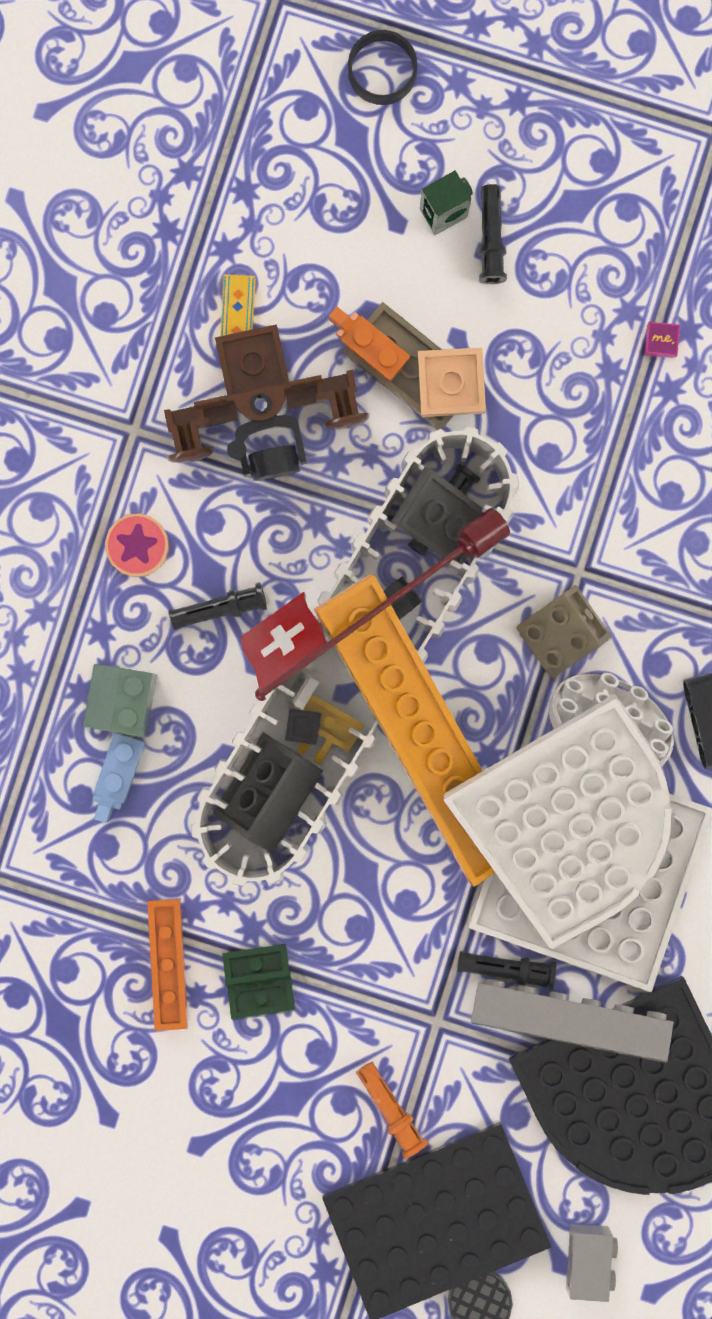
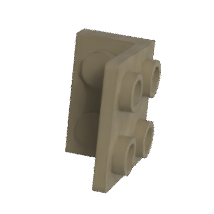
[516,585,612,678]

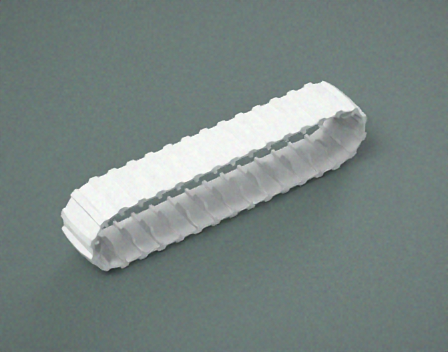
[191,426,519,887]

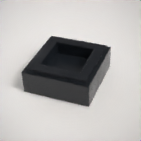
[285,708,322,745]

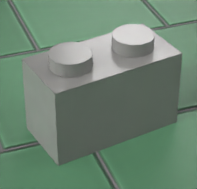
[566,1224,618,1302]

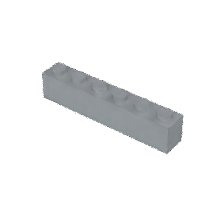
[471,979,673,1063]

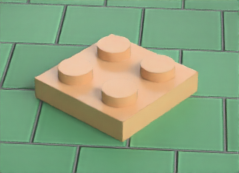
[418,347,486,417]

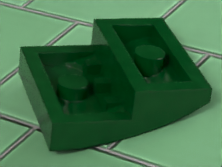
[222,944,296,1021]

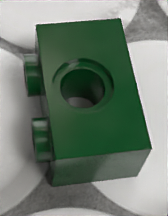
[419,170,473,235]

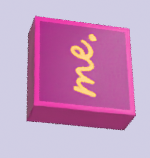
[644,322,680,358]

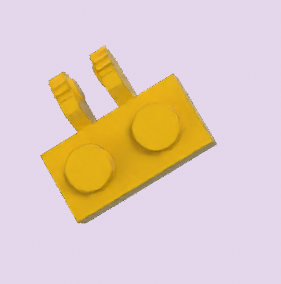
[297,694,365,765]

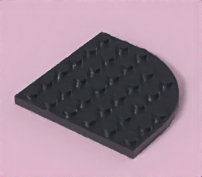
[508,976,712,1195]

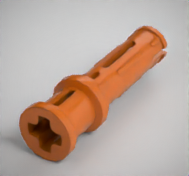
[355,1061,428,1159]

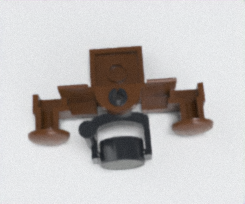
[164,324,370,481]

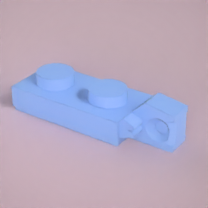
[93,733,146,823]

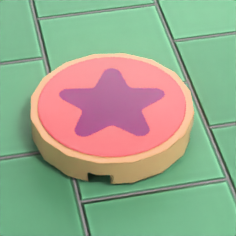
[105,513,169,577]

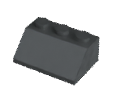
[213,732,324,853]

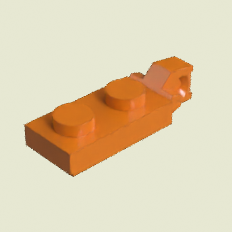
[328,306,411,382]

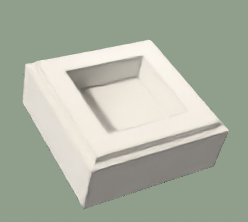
[286,672,320,710]

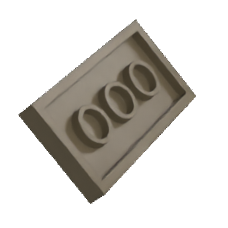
[343,302,454,430]

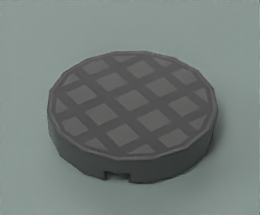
[448,1271,513,1319]

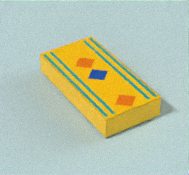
[220,274,256,336]

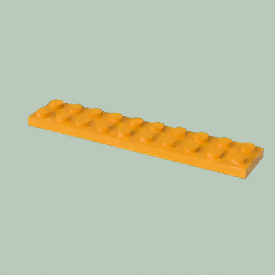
[314,574,495,887]

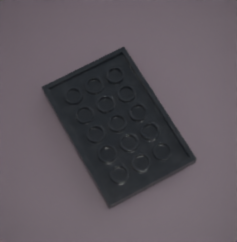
[322,1122,552,1319]

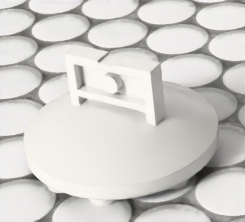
[549,673,674,767]

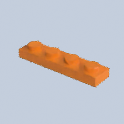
[147,898,188,1031]

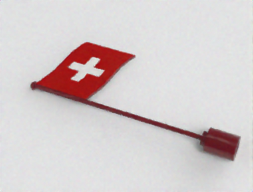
[241,508,510,701]

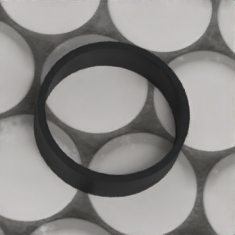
[348,30,417,105]

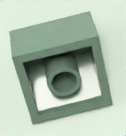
[83,664,157,737]

